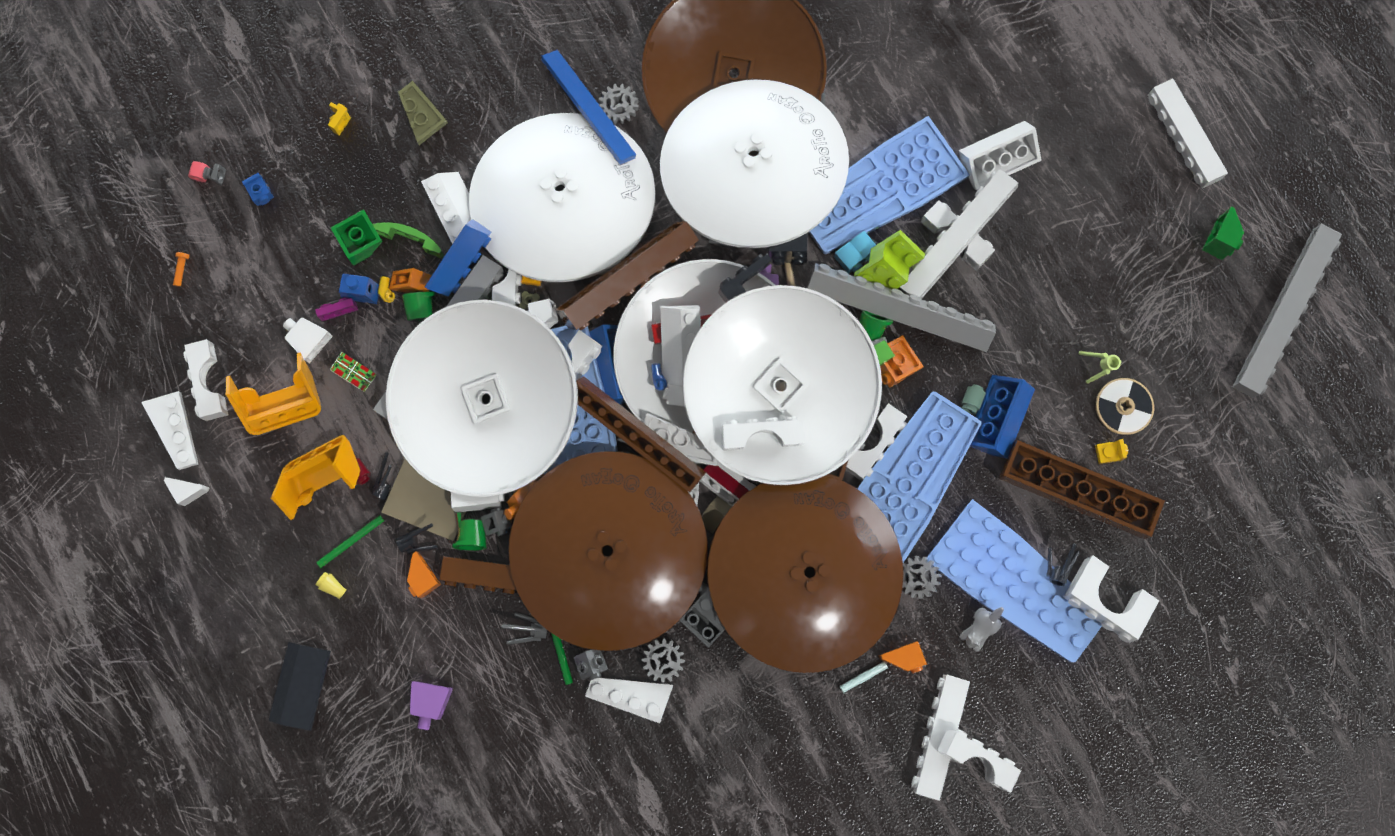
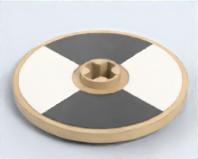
[1096,378,1154,435]

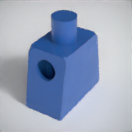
[339,274,379,304]

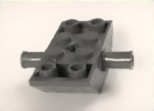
[679,581,725,647]

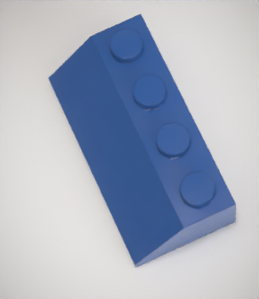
[425,219,492,296]
[589,325,626,404]
[970,375,1035,459]

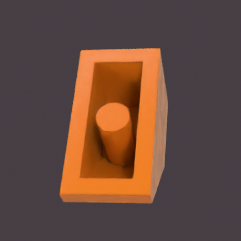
[389,268,432,293]
[407,552,441,598]
[878,641,927,674]

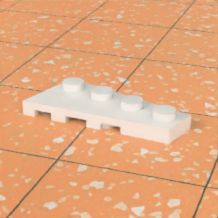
[142,391,198,470]
[645,413,718,466]
[585,678,673,723]

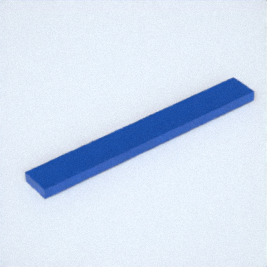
[541,50,636,165]

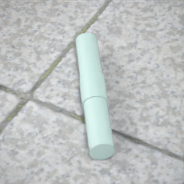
[839,661,888,693]

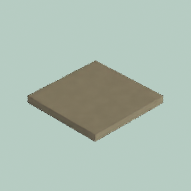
[381,459,467,541]

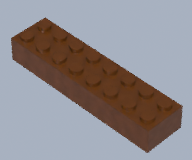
[555,221,699,330]
[999,440,1165,539]

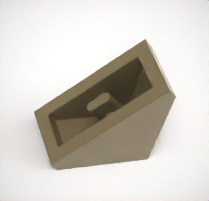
[701,496,732,534]

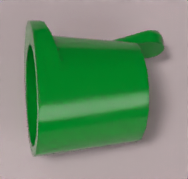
[402,292,435,321]
[859,310,893,341]
[452,512,487,551]

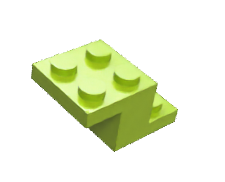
[854,230,925,289]

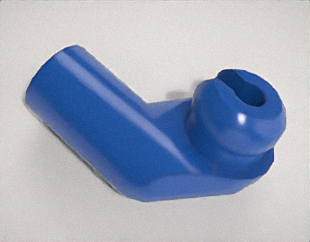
[651,363,667,391]

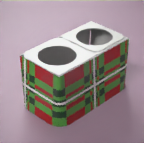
[330,352,377,392]

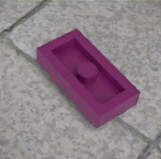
[315,298,358,321]

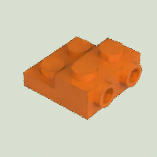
[880,335,924,388]

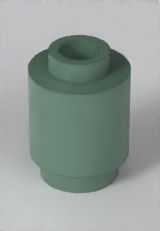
[961,384,986,414]

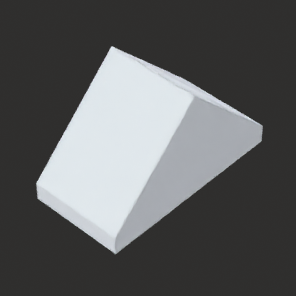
[164,477,209,506]

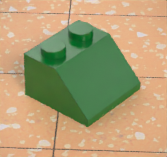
[1202,206,1244,260]
[331,209,382,266]

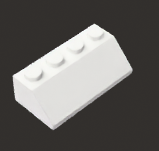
[959,121,1041,190]
[421,172,471,244]
[660,305,701,386]

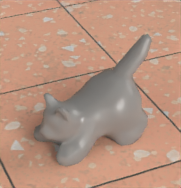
[959,607,1004,652]

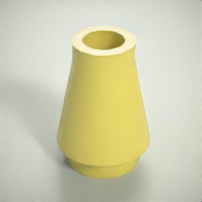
[316,572,346,599]

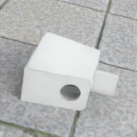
[283,318,333,364]

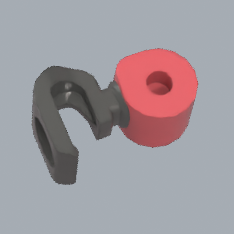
[188,161,226,186]

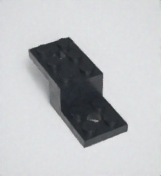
[702,253,772,326]

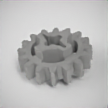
[599,84,639,124]
[903,556,941,599]
[642,639,685,683]

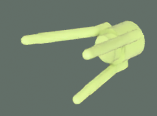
[1078,351,1121,383]

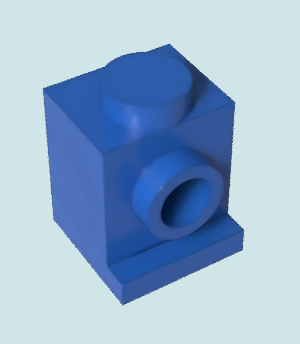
[242,173,274,206]

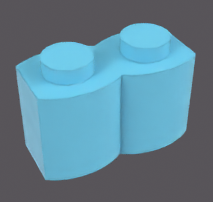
[834,231,876,274]

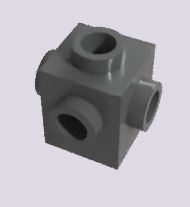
[481,507,514,536]
[573,649,608,680]

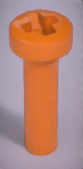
[173,252,190,287]

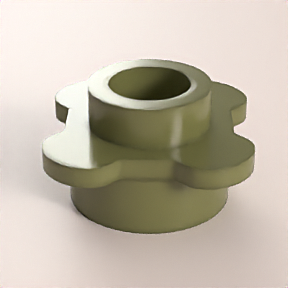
[519,291,540,310]

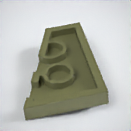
[398,81,447,145]

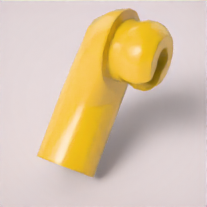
[378,276,395,303]

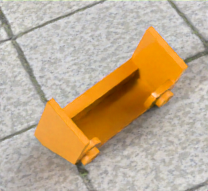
[226,352,321,435]
[271,435,360,520]

